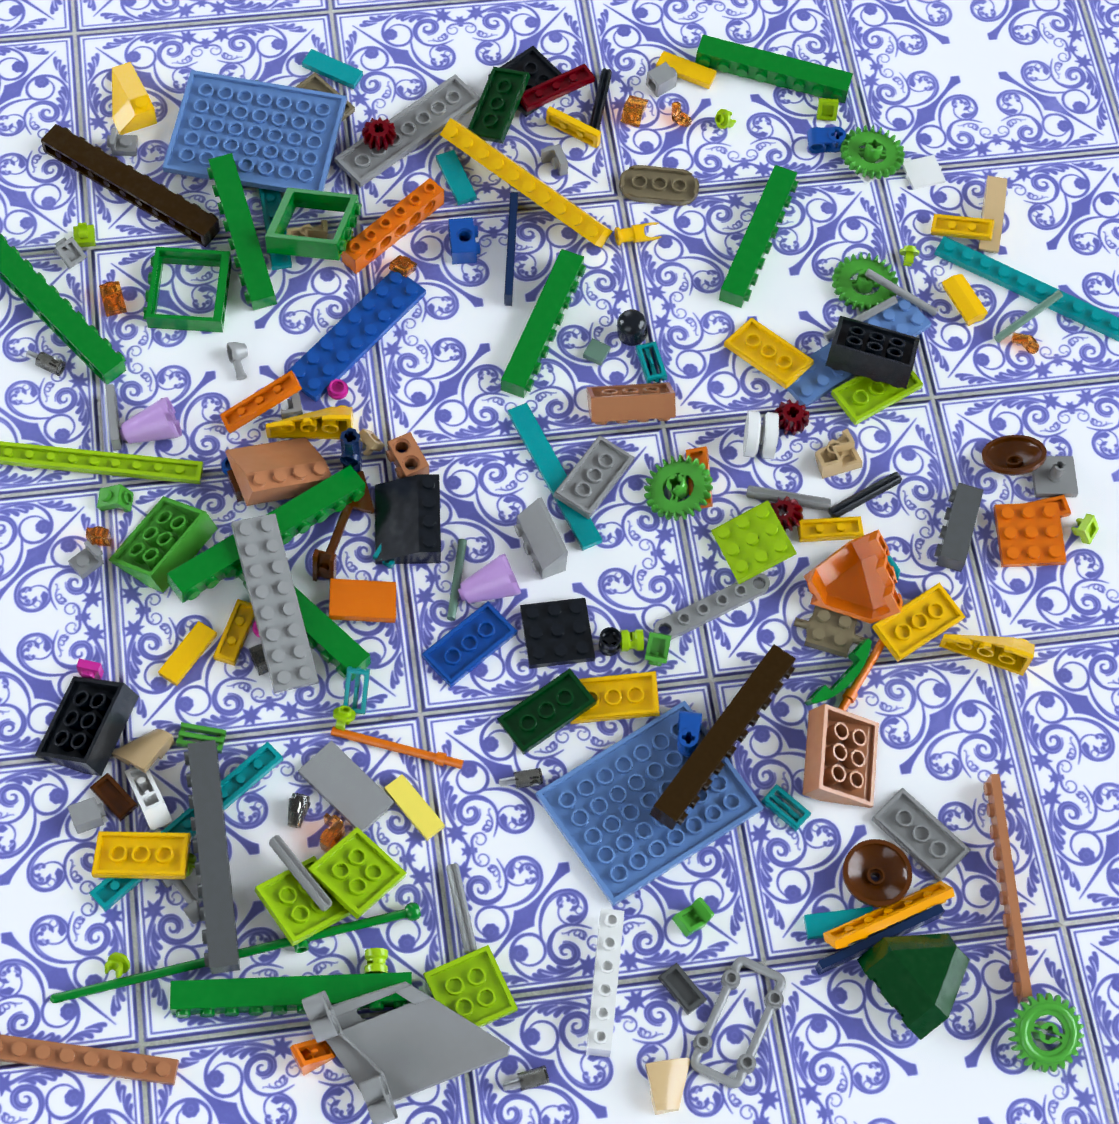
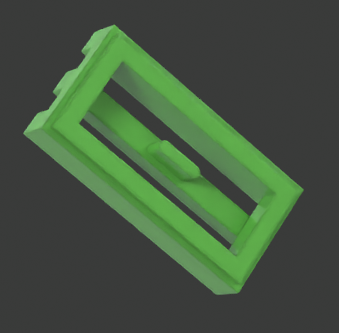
[176,722,226,754]

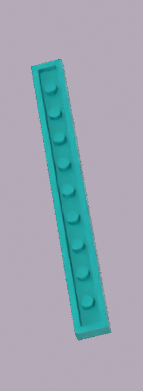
[934,236,1119,342]
[89,741,283,912]

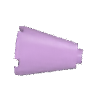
[119,397,182,444]
[458,553,521,604]

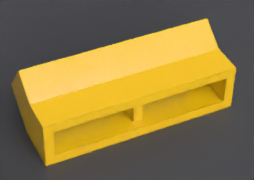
[942,274,988,326]

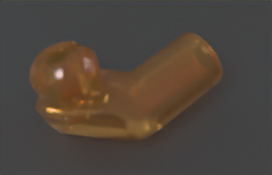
[671,102,692,127]
[1011,332,1039,354]

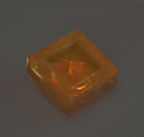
[389,255,417,278]
[86,526,112,546]

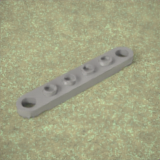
[654,573,770,640]

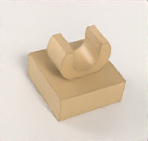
[358,429,385,456]

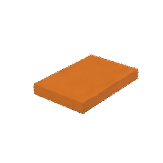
[329,578,396,623]

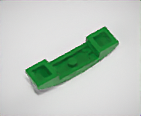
[804,638,872,706]

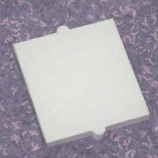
[902,155,946,190]

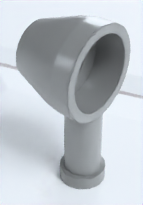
[227,342,248,380]

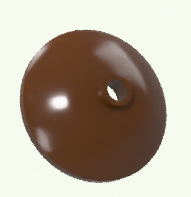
[982,435,1047,476]
[842,839,912,907]

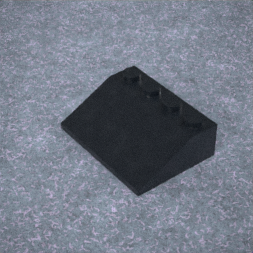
[825,316,920,389]
[375,474,441,564]
[35,676,139,776]

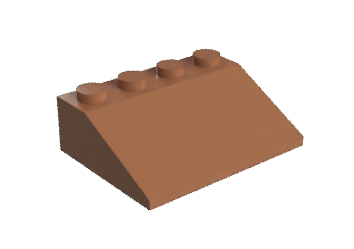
[225,437,332,506]
[802,704,879,808]

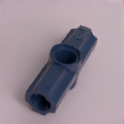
[340,428,363,473]

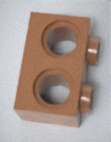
[386,432,429,479]

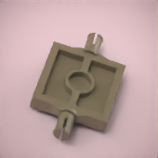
[793,606,868,658]

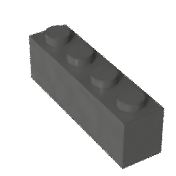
[934,483,984,572]

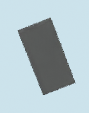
[658,963,707,1015]

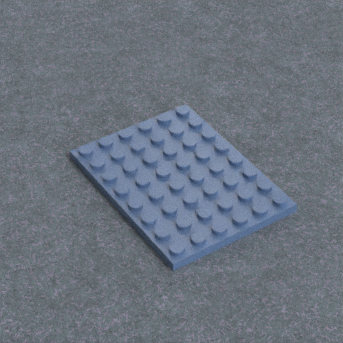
[162,70,347,192]
[535,701,764,906]

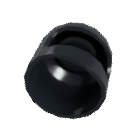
[617,309,647,346]

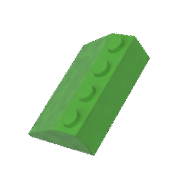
[109,496,218,593]

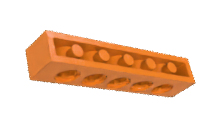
[342,178,444,274]

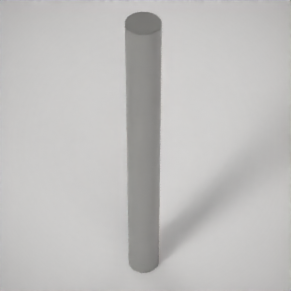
[865,269,938,316]
[823,296,898,341]

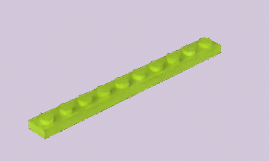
[0,441,204,484]

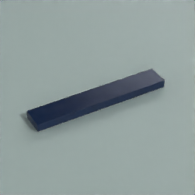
[504,192,518,306]
[815,904,945,975]

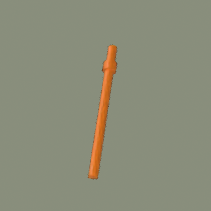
[838,638,885,711]
[331,726,464,769]

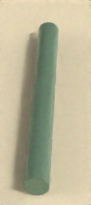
[994,290,1063,343]
[447,539,467,621]

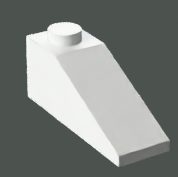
[124,767,173,831]

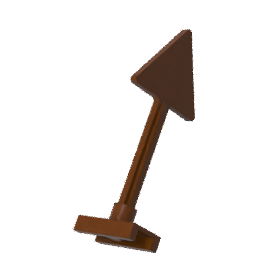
[312,471,374,585]

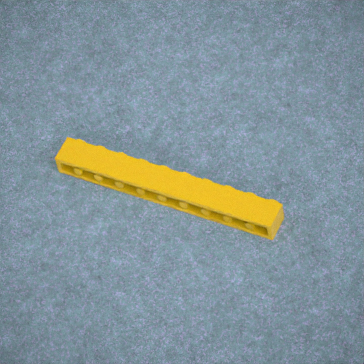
[440,118,613,248]

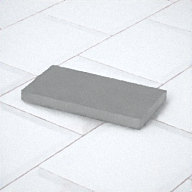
[553,435,635,519]
[298,740,395,833]
[871,787,971,882]

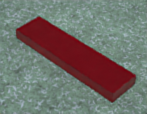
[520,64,595,112]

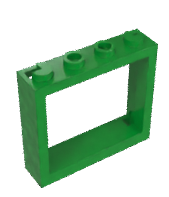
[265,187,362,261]
[143,247,232,333]

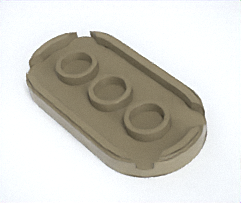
[619,165,699,206]

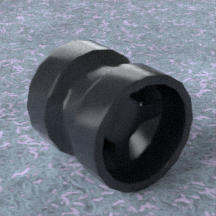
[598,627,621,656]

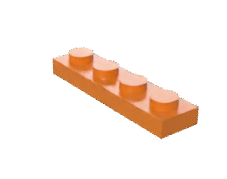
[220,370,302,434]

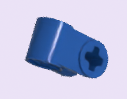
[807,127,846,154]
[677,711,702,756]

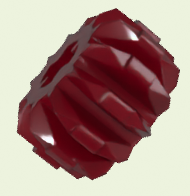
[362,117,396,151]
[774,399,810,436]
[771,496,804,532]

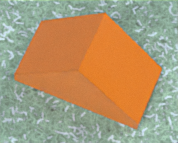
[290,1039,336,1076]

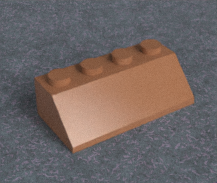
[586,382,676,425]

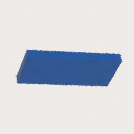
[421,601,517,688]

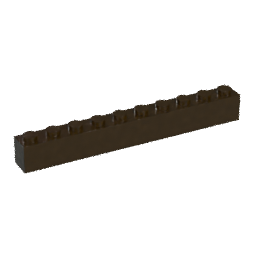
[41,124,220,247]
[650,644,796,830]

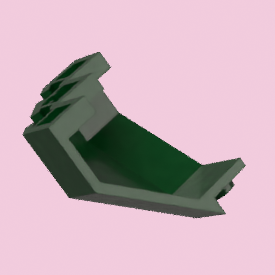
[857,933,970,1040]

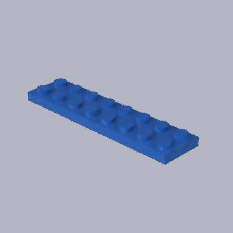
[285,267,426,402]

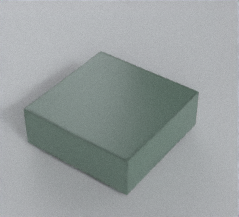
[583,338,611,366]

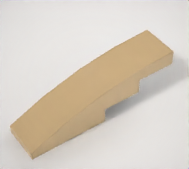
[978,176,1007,254]

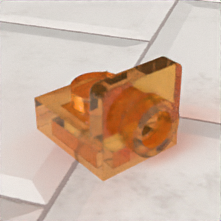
[621,95,648,127]
[99,281,127,317]
[319,813,345,853]

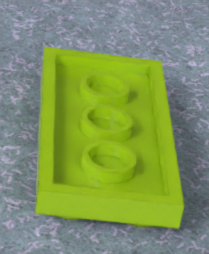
[831,370,923,425]

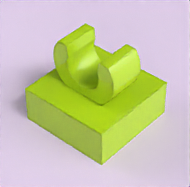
[816,98,839,121]
[73,222,96,247]
[1071,513,1099,545]

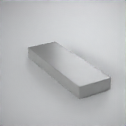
[105,384,122,451]

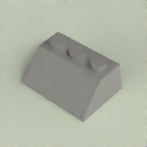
[514,497,568,579]

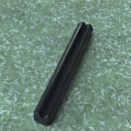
[589,68,612,130]
[828,472,902,518]

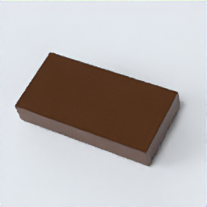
[90,773,138,822]

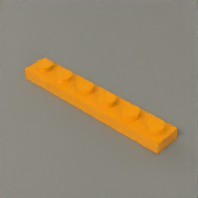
[823,881,955,949]

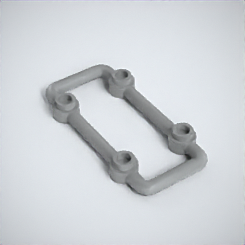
[690,957,786,1089]

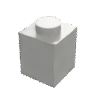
[646,62,677,97]
[67,797,106,834]

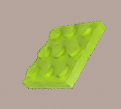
[711,500,797,584]
[308,827,407,919]
[254,856,351,947]
[423,945,518,1028]

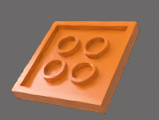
[993,502,1067,567]

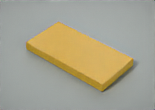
[724,317,814,389]
[872,582,966,662]
[570,671,660,724]
[91,831,192,879]

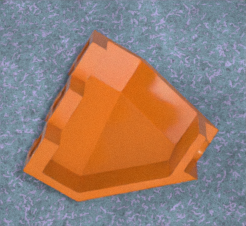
[803,529,903,624]

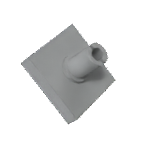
[1031,456,1079,497]

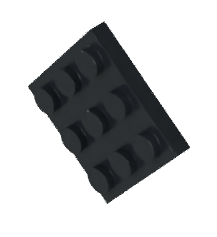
[488,46,562,117]
[520,598,595,669]

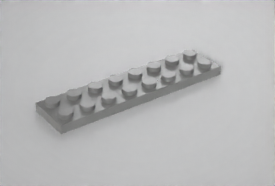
[334,74,480,188]
[231,513,319,693]

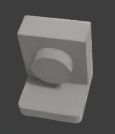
[107,128,138,156]
[541,144,568,176]
[53,237,87,269]
[281,391,303,420]
[68,540,104,579]

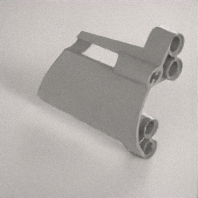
[302,981,510,1124]

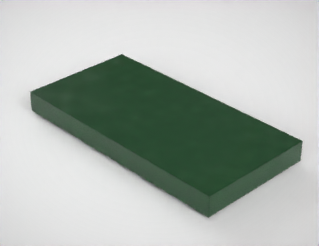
[468,66,530,144]
[497,668,597,755]

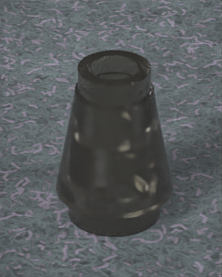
[287,793,311,829]

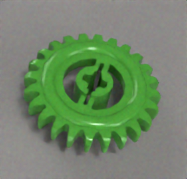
[840,125,905,179]
[832,252,898,312]
[644,455,713,521]
[1008,993,1084,1073]

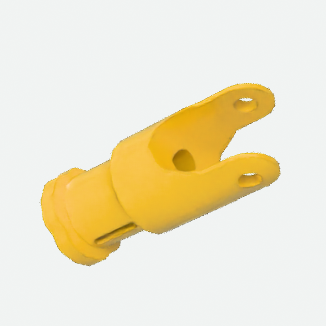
[614,222,662,245]

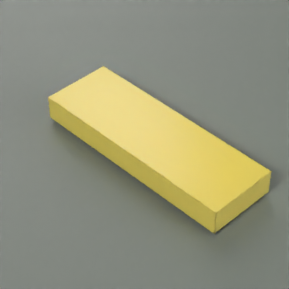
[384,774,445,841]

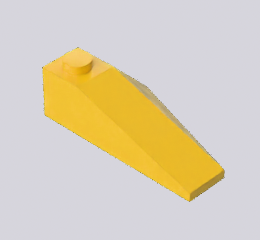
[112,62,157,135]
[266,405,353,440]
[939,634,1035,676]

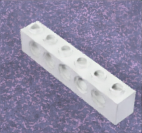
[586,908,624,1057]

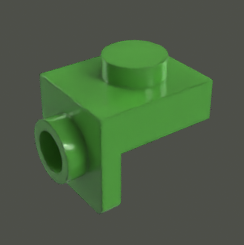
[97,484,134,512]
[645,631,671,666]
[672,897,714,937]

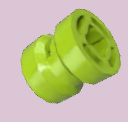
[620,629,644,652]
[364,948,388,974]

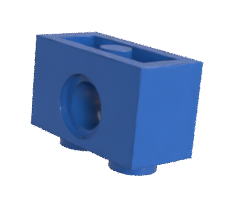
[448,217,480,265]

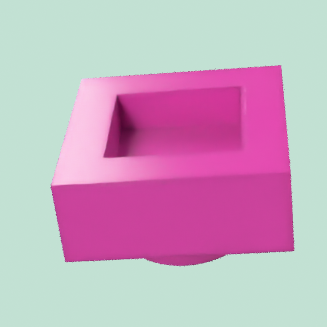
[76,658,104,680]

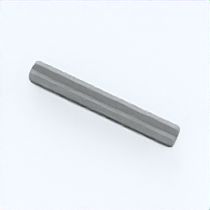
[746,485,831,511]
[269,835,332,911]
[446,863,477,954]

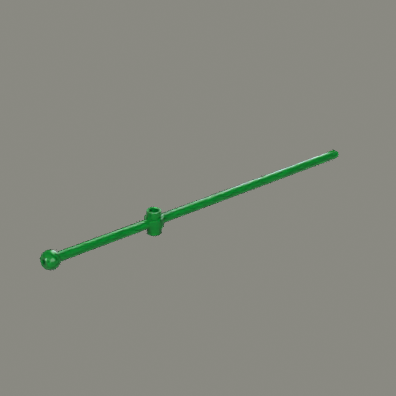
[50,902,421,1003]

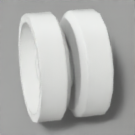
[743,410,779,459]

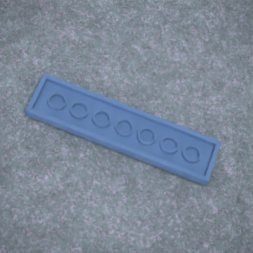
[787,297,931,407]

